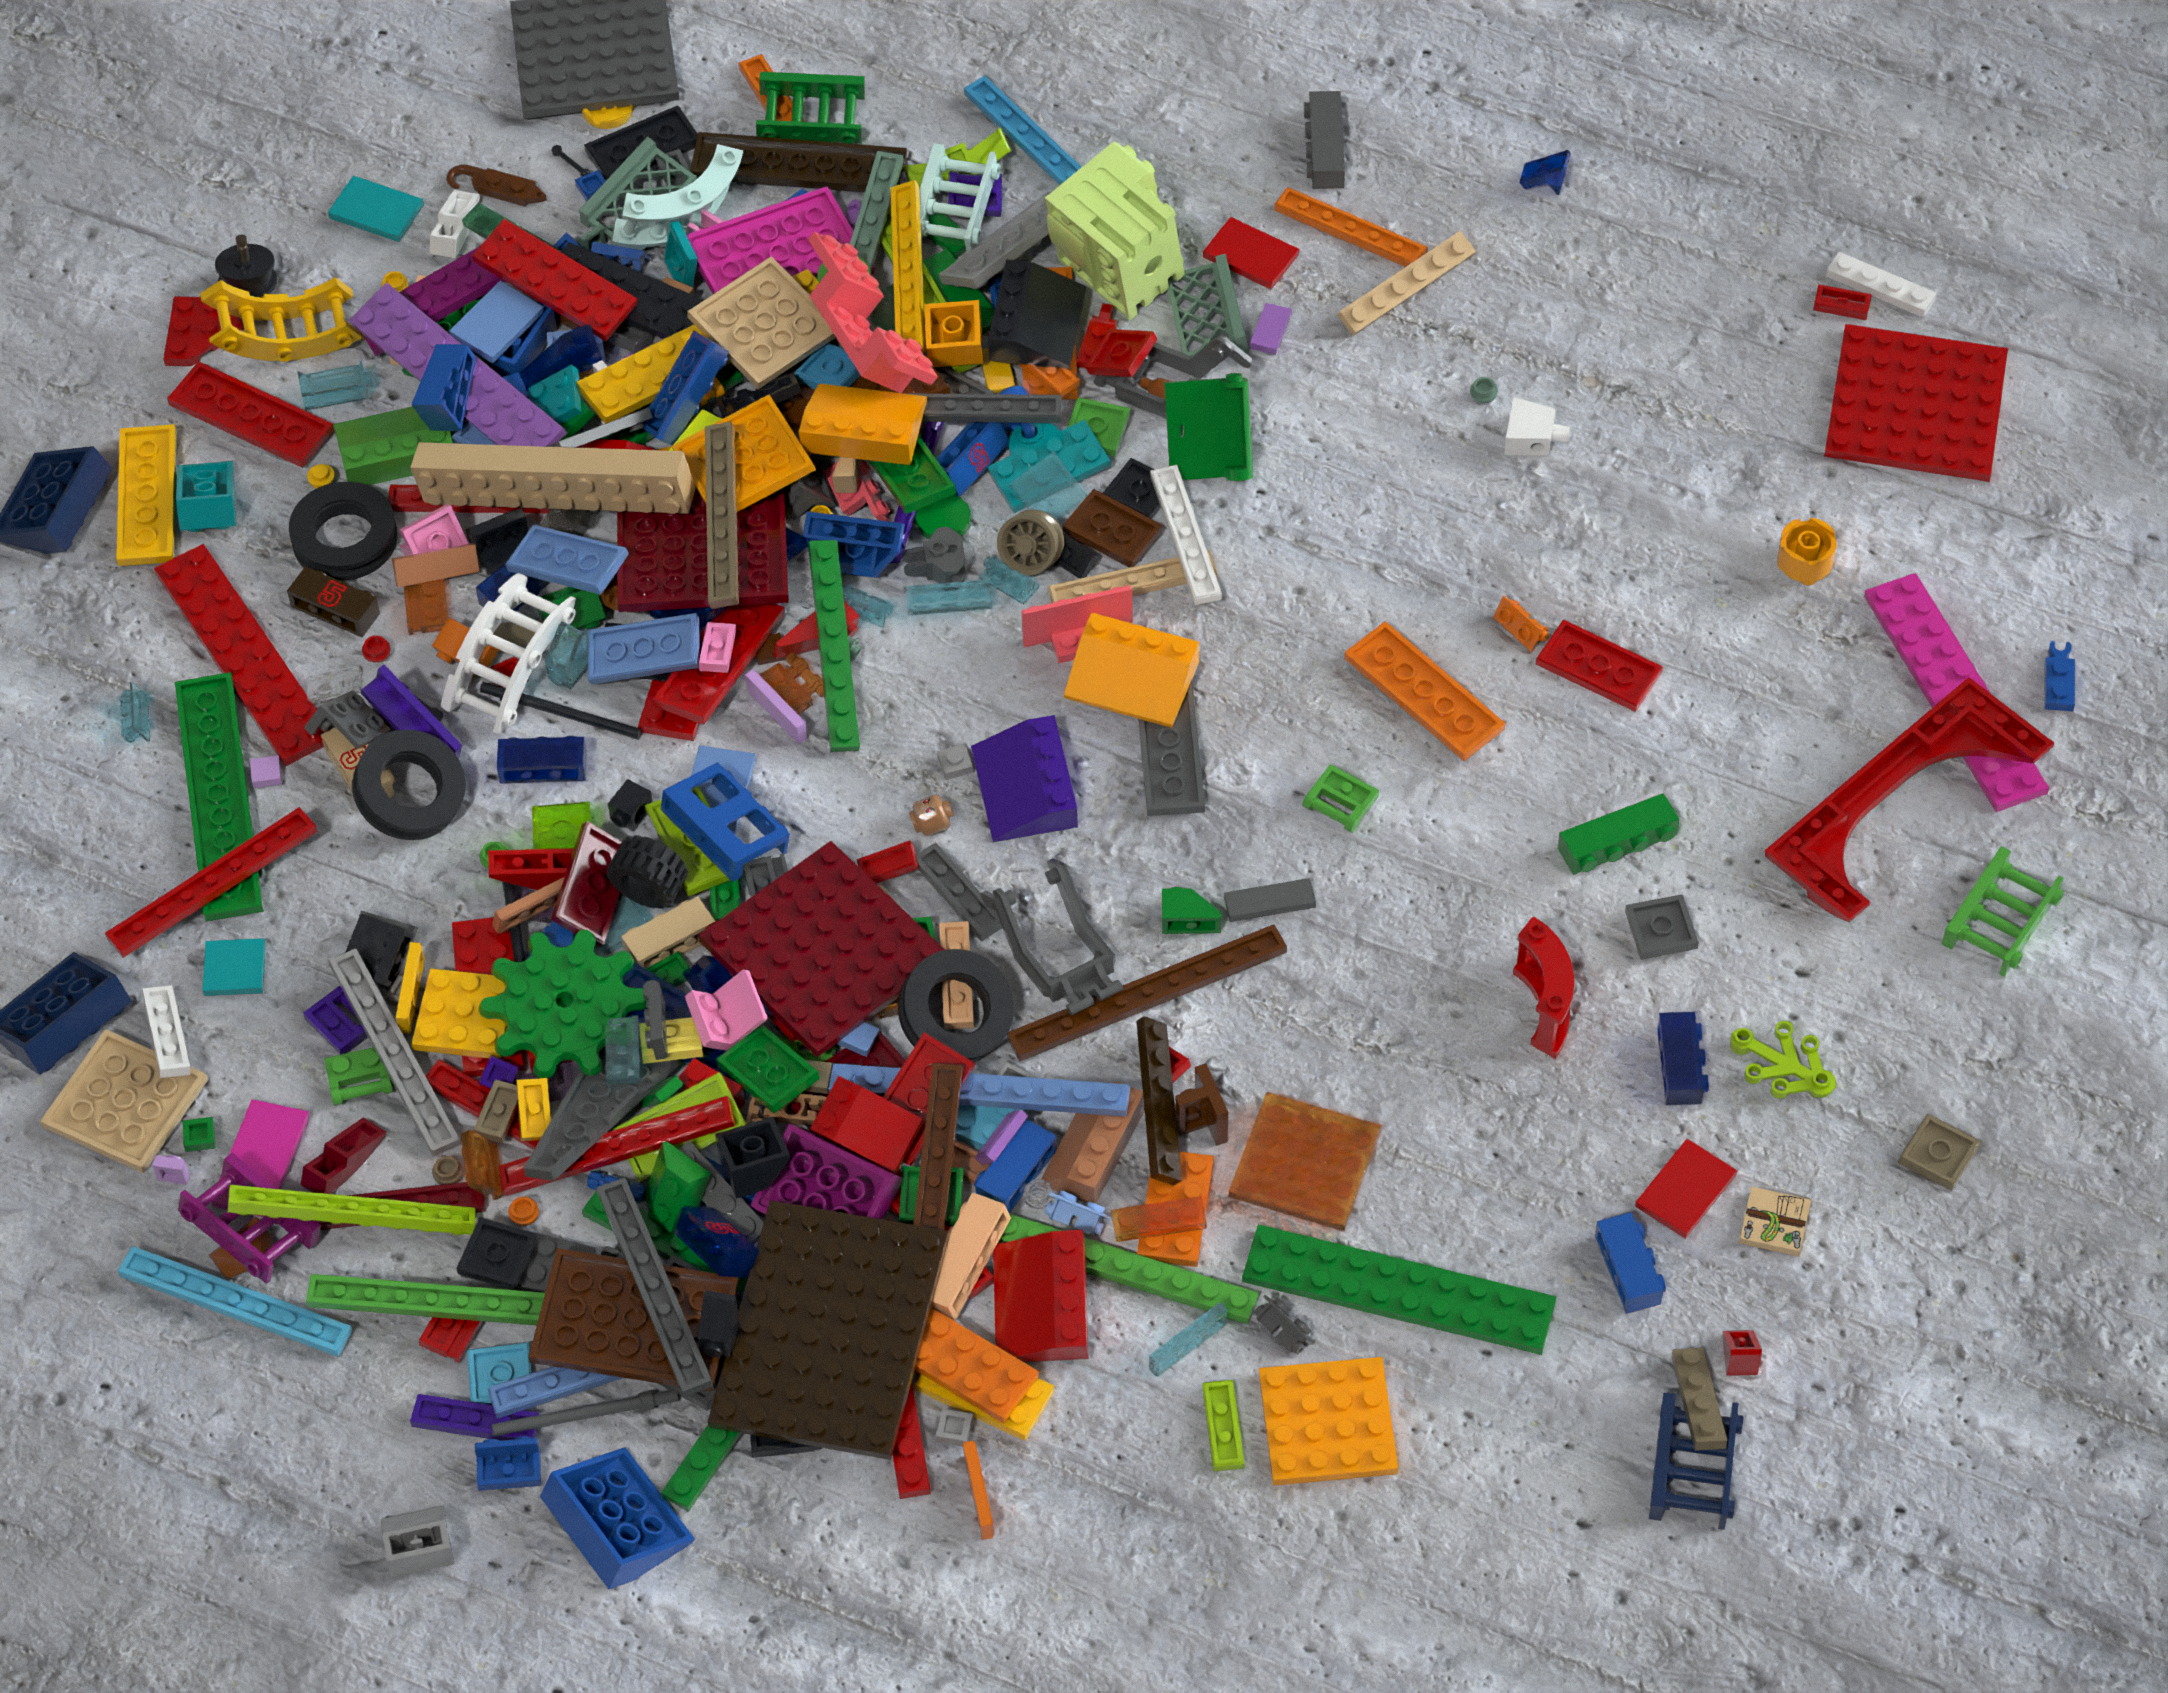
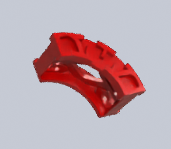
[1513,917,1574,1059]

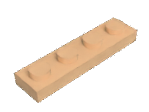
[939,921,974,1029]

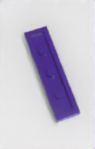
[410,1394,539,1441]

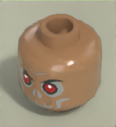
[909,794,954,836]

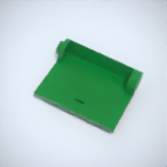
[1164,373,1253,481]

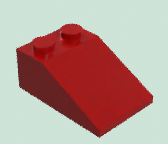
[810,1075,925,1174]

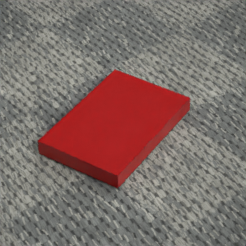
[1203,217,1299,290]
[1635,1139,1737,1239]

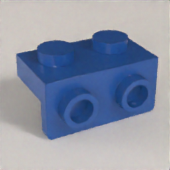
[474,1436,541,1491]

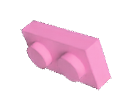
[699,622,736,673]

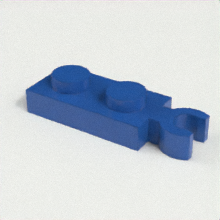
[2044,641,2075,712]

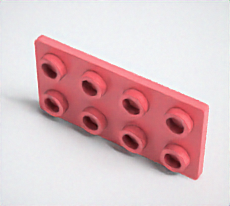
[1021,585,1133,663]

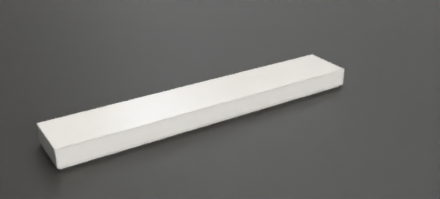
[1150,465,1222,605]

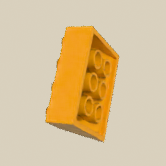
[799,383,927,465]
[1064,612,1199,728]

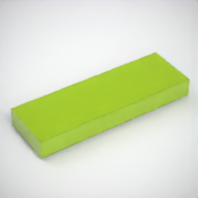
[1202,1380,1245,1472]

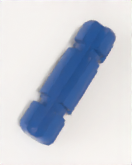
[587,1171,646,1202]

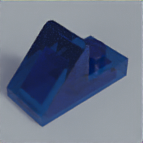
[1519,150,1571,195]

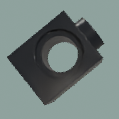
[608,779,653,832]

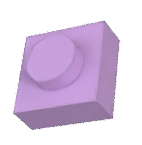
[152,1155,190,1185]

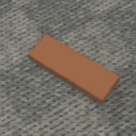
[392,543,479,587]
[492,877,564,934]

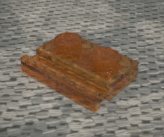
[404,579,449,635]
[461,1130,505,1200]

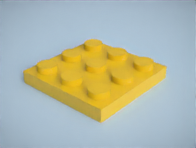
[411,968,507,1058]

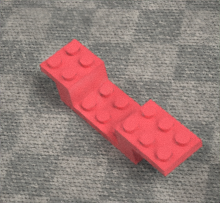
[808,231,938,393]

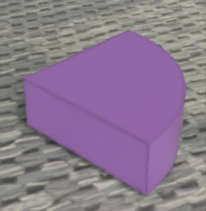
[845,199,861,231]

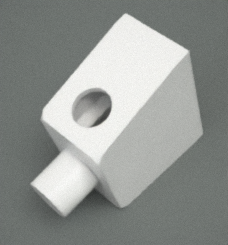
[1504,397,1570,456]

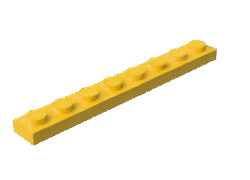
[890,180,926,353]

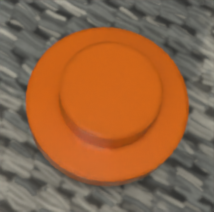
[508,1196,539,1226]

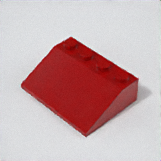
[993,1230,1089,1362]

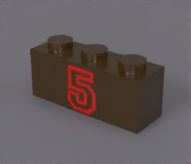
[287,567,380,638]

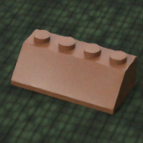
[1040,1082,1144,1204]

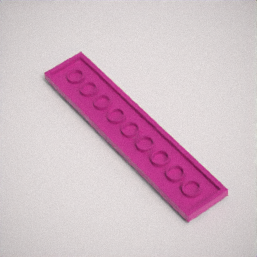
[1864,573,2049,812]

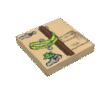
[1739,1186,1811,1257]

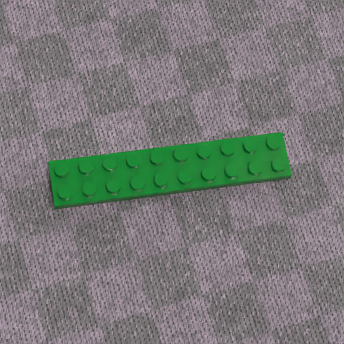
[175,672,264,922]
[1242,1224,1557,1355]

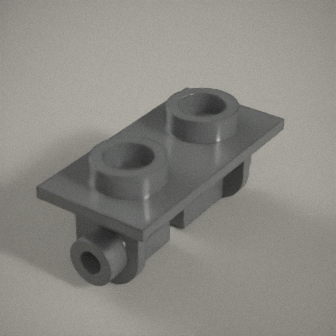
[1254,1295,1315,1355]

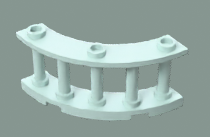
[610,144,743,250]

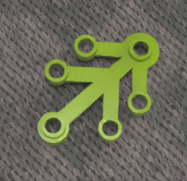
[1730,1021,1836,1099]

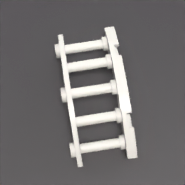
[440,573,576,734]

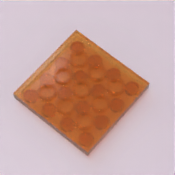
[1228,1092,1381,1232]

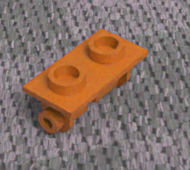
[1493,595,1549,652]

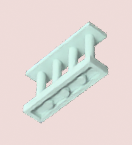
[919,143,1000,252]

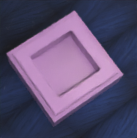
[250,755,282,788]

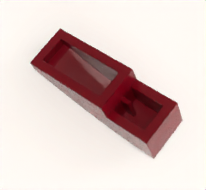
[300,1117,386,1194]

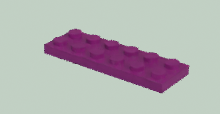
[363,244,506,356]

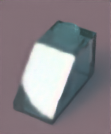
[545,621,588,690]

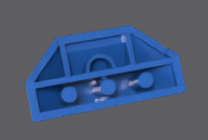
[802,511,905,578]

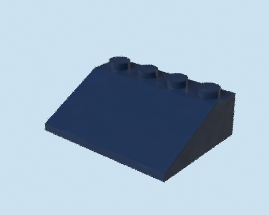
[0,446,113,554]
[0,952,132,1075]

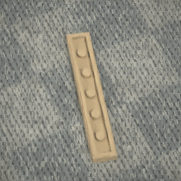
[1048,550,1217,603]

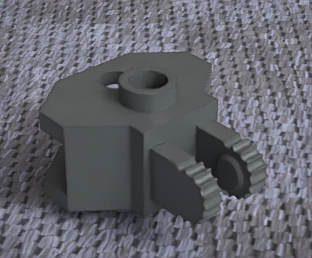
[901,527,966,589]

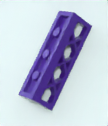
[361,664,462,758]

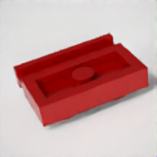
[419,1317,483,1363]

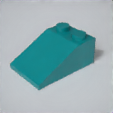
[176,461,236,532]

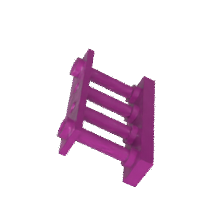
[178,1153,321,1284]

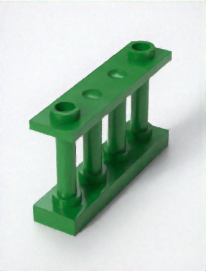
[756,72,865,144]

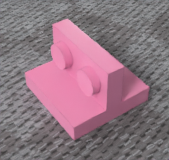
[399,504,469,556]

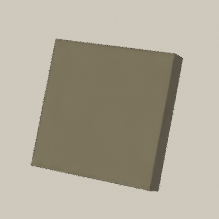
[1898,1113,1981,1191]

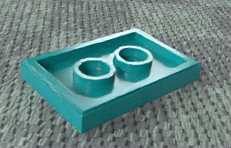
[328,175,424,242]

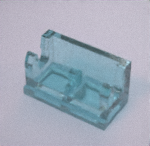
[605,1016,640,1084]

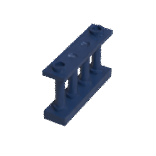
[1649,1393,1743,1530]

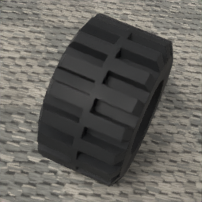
[606,835,688,909]

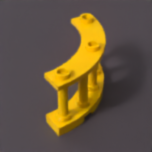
[200,277,363,362]

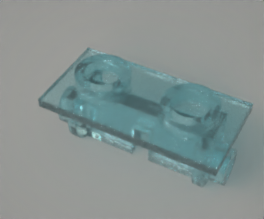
[979,556,1040,605]
[842,584,894,628]
[120,682,151,743]

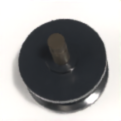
[215,234,277,298]

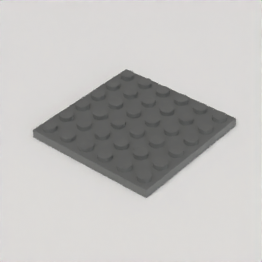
[510,0,680,119]

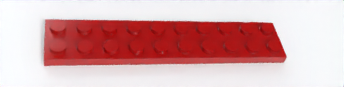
[154,543,324,767]

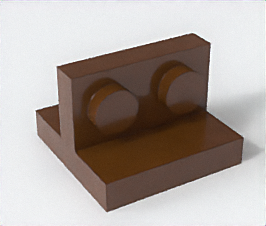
[1175,1063,1228,1146]

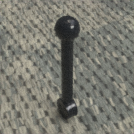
[552,145,590,177]

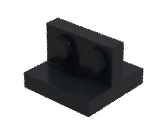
[465,508,529,575]

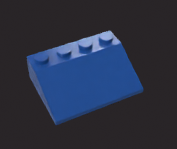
[540,1447,695,1590]

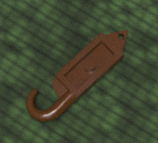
[446,164,547,207]

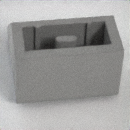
[381,1505,454,1578]

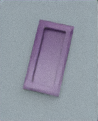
[1250,303,1292,355]
[975,1109,1028,1166]

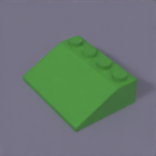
[333,406,453,486]

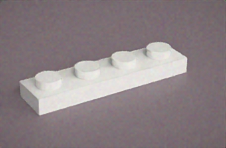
[1826,252,1937,318]
[142,985,190,1078]

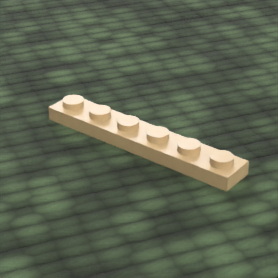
[1337,230,1476,336]

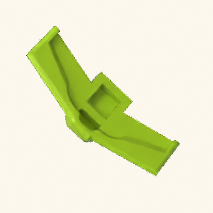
[903,127,1011,189]

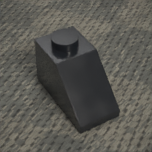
[698,1290,739,1358]

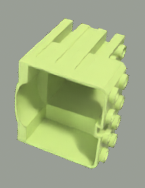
[1045,142,1185,320]

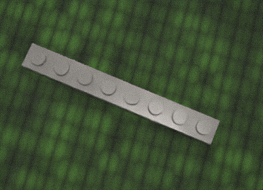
[329,948,460,1156]

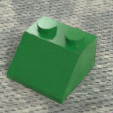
[536,587,606,639]
[645,1141,711,1232]

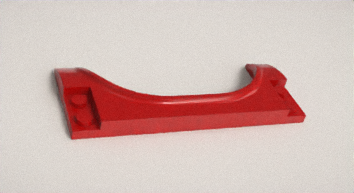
[1765,677,2055,922]

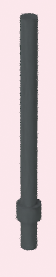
[491,1390,678,1436]

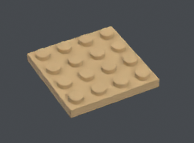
[688,256,836,389]
[40,1029,208,1173]

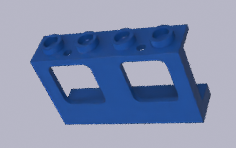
[661,762,790,882]

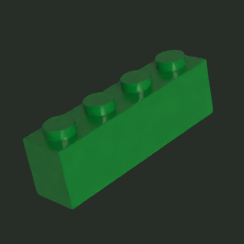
[1557,793,1679,875]

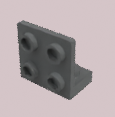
[304,690,391,749]

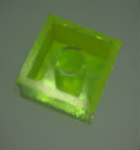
[532,801,593,849]

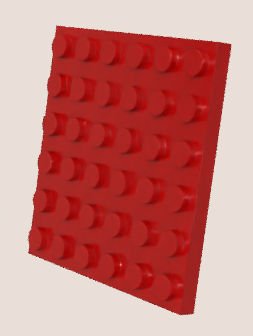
[1824,324,2008,482]

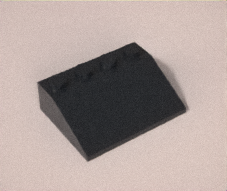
[988,259,1087,370]

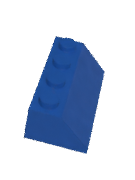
[643,331,729,446]

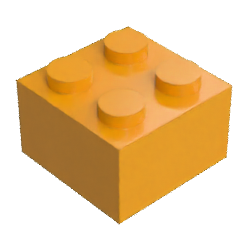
[924,300,984,367]

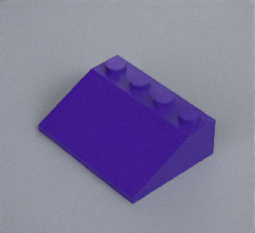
[971,715,1078,842]

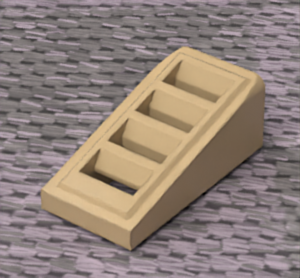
[832,457,860,493]

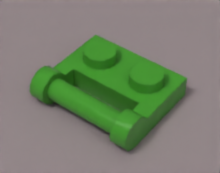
[1302,764,1379,833]
[324,1047,393,1106]

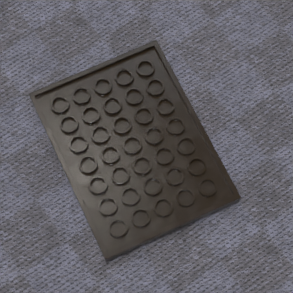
[707,1200,949,1460]

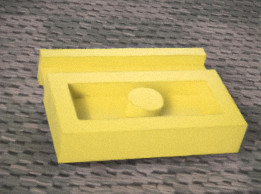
[639,1017,703,1064]

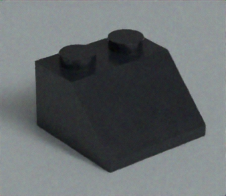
[715,1117,790,1199]

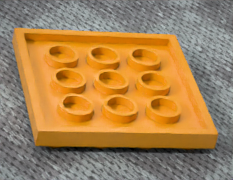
[672,395,816,512]
[1259,1357,1398,1486]

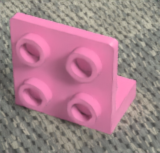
[684,969,767,1051]

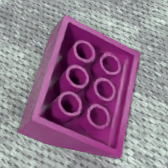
[750,1124,904,1219]

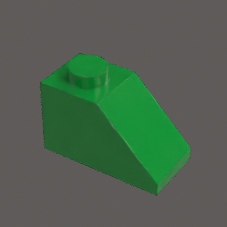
[1162,887,1221,934]

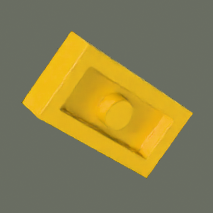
[516,1078,551,1141]

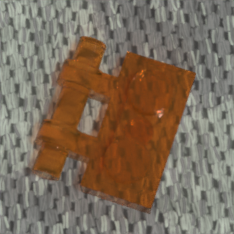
[760,653,824,714]

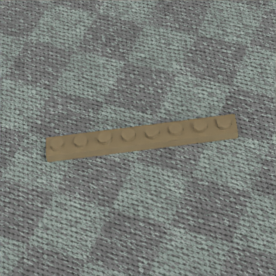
[705,421,739,609]

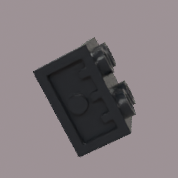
[345,914,415,988]

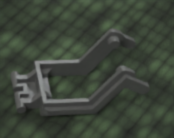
[1093,336,1253,418]
[981,858,1123,1016]

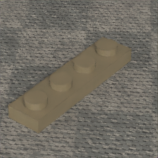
[1671,1348,1727,1451]

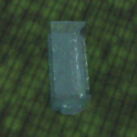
[297,361,373,411]

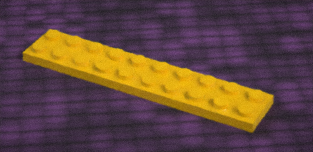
[577,269,819,424]

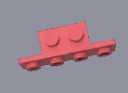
[824,459,892,522]

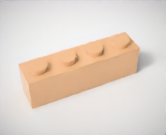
[931,1192,1011,1321]

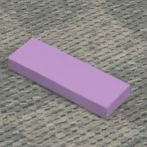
[745,670,807,744]

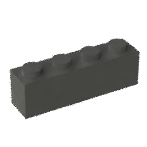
[1304,91,1345,189]

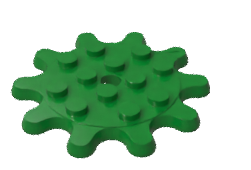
[478,929,647,1078]

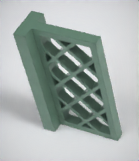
[579,137,697,240]
[1168,254,1249,356]

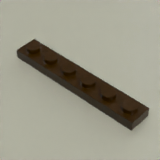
[1136,1016,1182,1186]

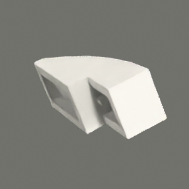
[430,190,480,258]

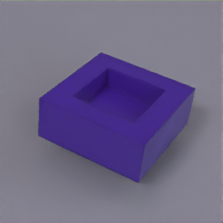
[479,1055,519,1088]

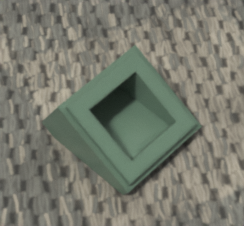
[577,223,606,251]

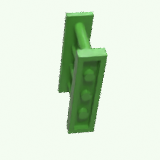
[1942,846,2064,977]

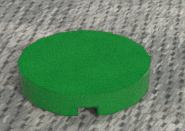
[915,495,971,539]

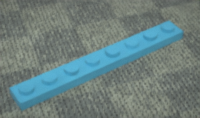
[118,1246,353,1357]

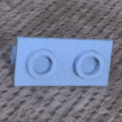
[1045,1190,1111,1236]

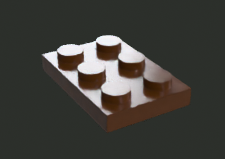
[1062,489,1163,568]

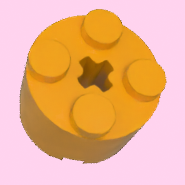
[1777,518,1837,586]

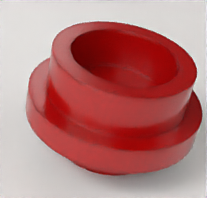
[362,635,391,663]

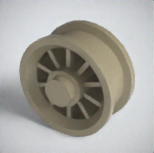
[997,509,1064,575]

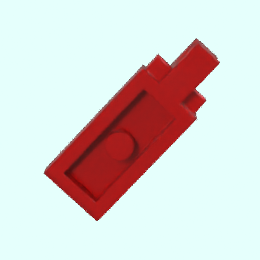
[1076,303,1116,369]

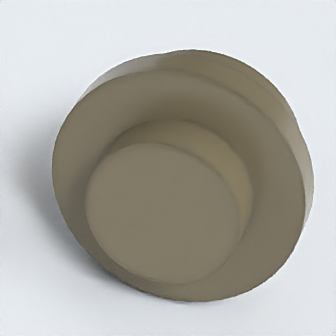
[432,1156,463,1185]

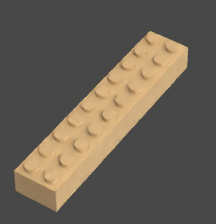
[410,442,696,514]

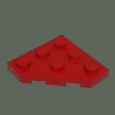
[163,296,244,366]

